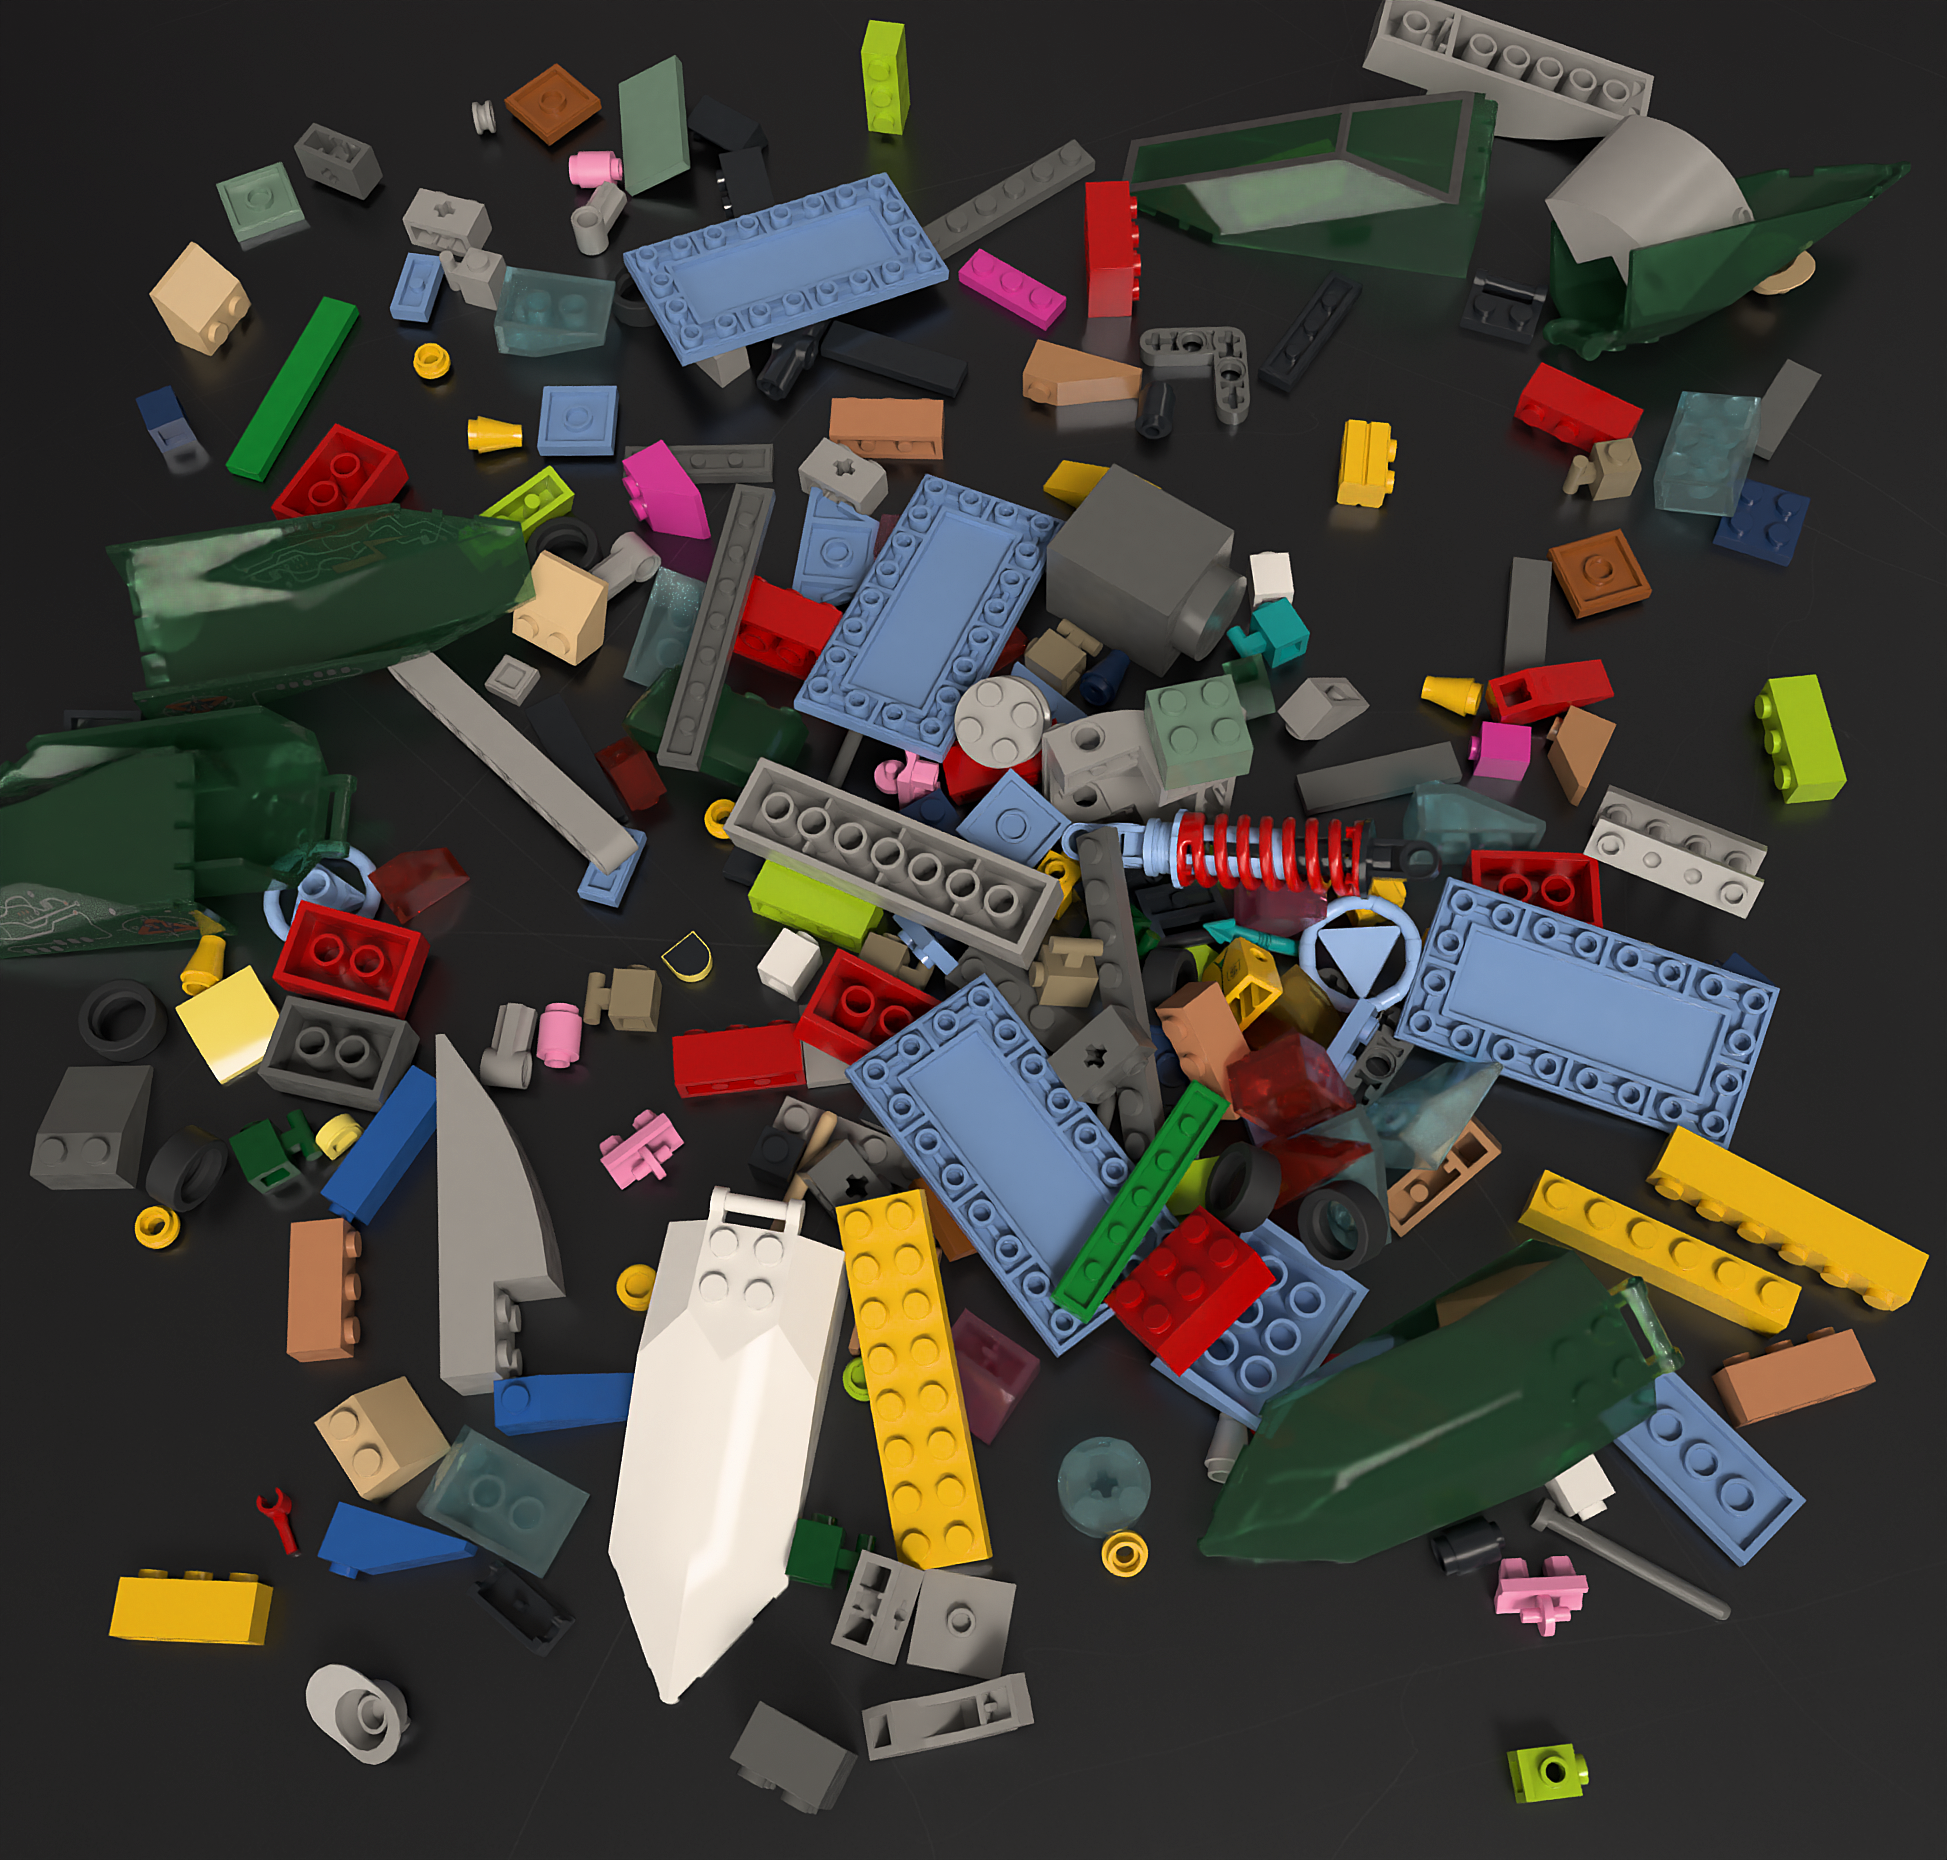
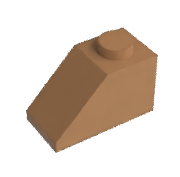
[1547,705,1617,807]

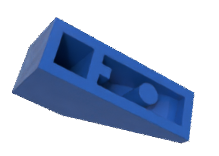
[493,1373,635,1436]
[317,1502,478,1579]

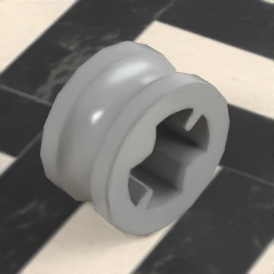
[472,100,496,134]

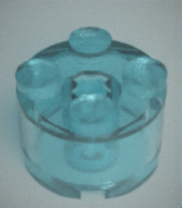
[1057,1437,1151,1539]

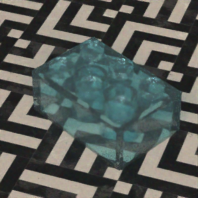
[1653,391,1761,517]

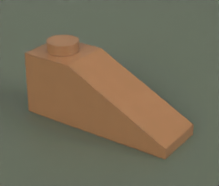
[1023,339,1142,406]
[1377,1113,1502,1237]

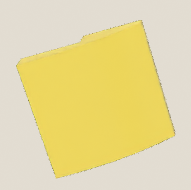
[175,965,280,1084]

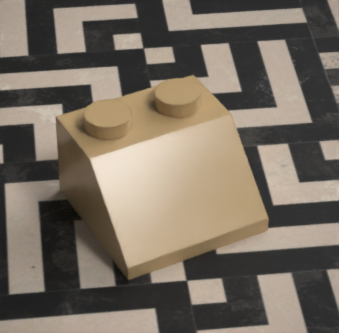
[149,242,252,356]
[512,550,609,666]
[314,1376,453,1505]

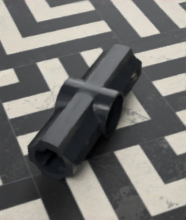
[756,317,833,401]

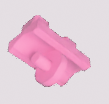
[874,750,940,810]
[599,1109,684,1190]
[1494,1556,1589,1637]

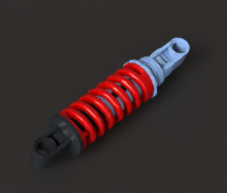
[1061,809,1443,900]

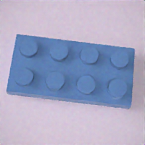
[1599,1363,1806,1567]

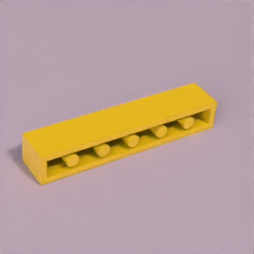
[1645,1125,1929,1312]
[1518,1169,1802,1339]

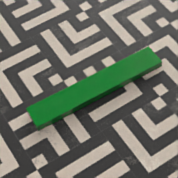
[226,296,360,482]
[1049,1079,1231,1325]

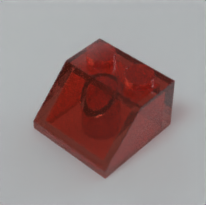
[1226,1032,1357,1140]

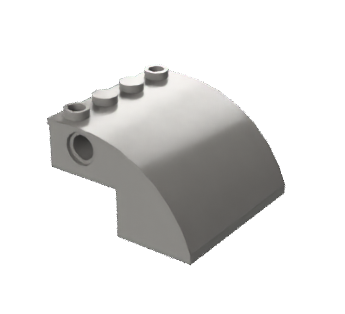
[1545,114,1756,315]
[1042,710,1236,846]

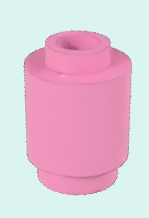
[569,151,623,188]
[537,1003,582,1068]

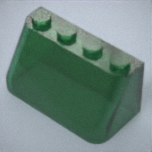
[621,665,809,789]

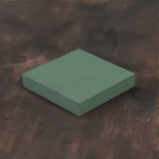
[216,162,305,242]

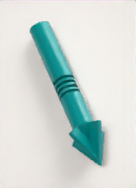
[1203,918,1300,958]

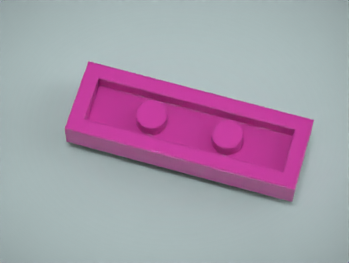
[958,248,1066,331]

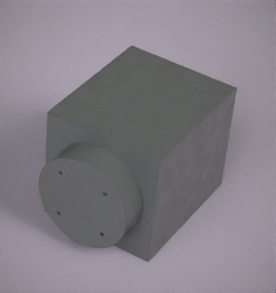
[1046,463,1247,678]

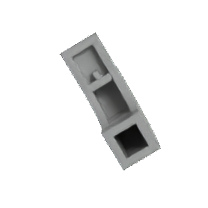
[862,1672,1034,1761]

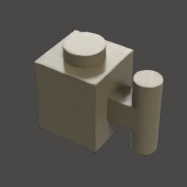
[1562,438,1642,501]
[1024,618,1103,697]
[858,932,936,992]
[1029,936,1103,1008]
[583,965,662,1032]

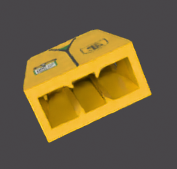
[1202,937,1283,1032]

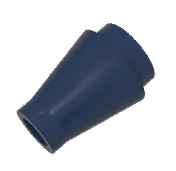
[1079,649,1130,706]

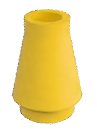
[468,416,522,454]
[1421,675,1484,717]
[180,935,226,997]

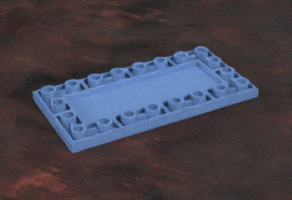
[623,172,949,367]
[794,474,1066,763]
[1392,877,1780,1150]
[844,973,1180,1358]

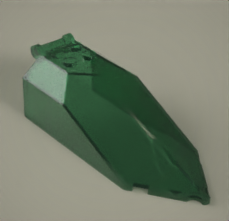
[1543,161,1911,361]
[0,705,358,898]
[1197,1239,1685,1563]

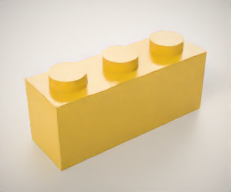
[109,1569,273,1645]

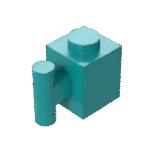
[1226,597,1310,672]

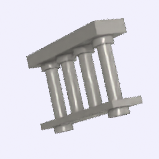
[1583,785,1768,919]

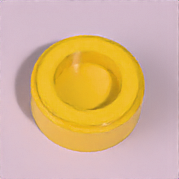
[617,1264,657,1311]

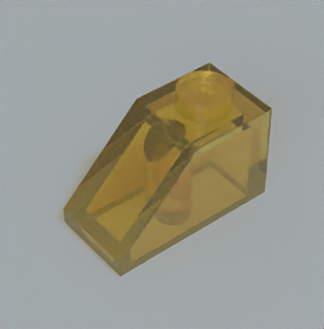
[1264,964,1343,1065]

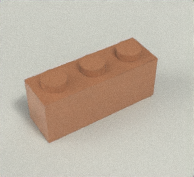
[829,397,945,459]
[1155,981,1269,1120]
[287,1218,362,1362]
[1712,1327,1876,1429]

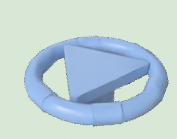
[263,842,381,942]
[1298,895,1423,1014]

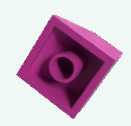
[622,440,711,540]

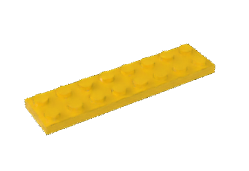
[835,1189,993,1570]

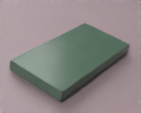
[619,55,690,196]

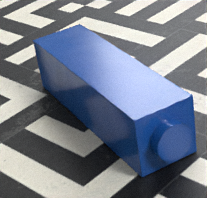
[320,1065,437,1225]

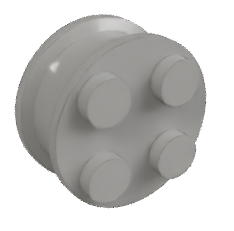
[954,675,1052,768]

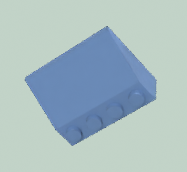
[1150,1219,1369,1440]

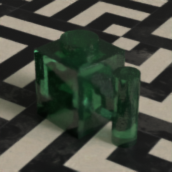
[1205,653,1276,720]

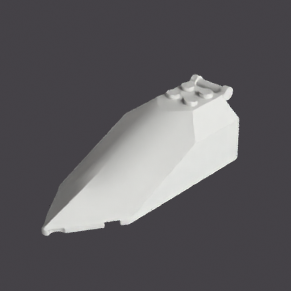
[608,1186,849,1704]

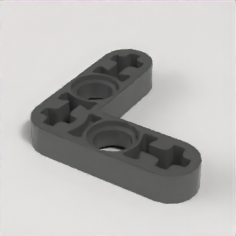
[1139,326,1250,425]
[1308,968,1415,1121]

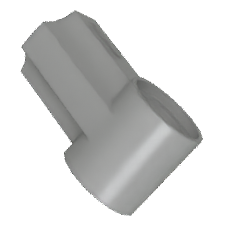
[571,181,627,255]
[588,532,661,601]
[480,1003,538,1089]

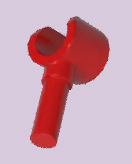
[256,1487,298,1555]

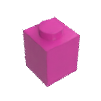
[1467,721,1532,781]

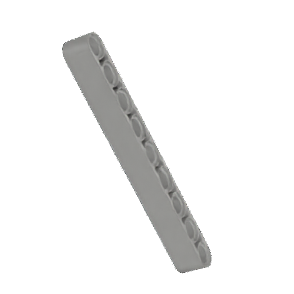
[386,639,639,876]

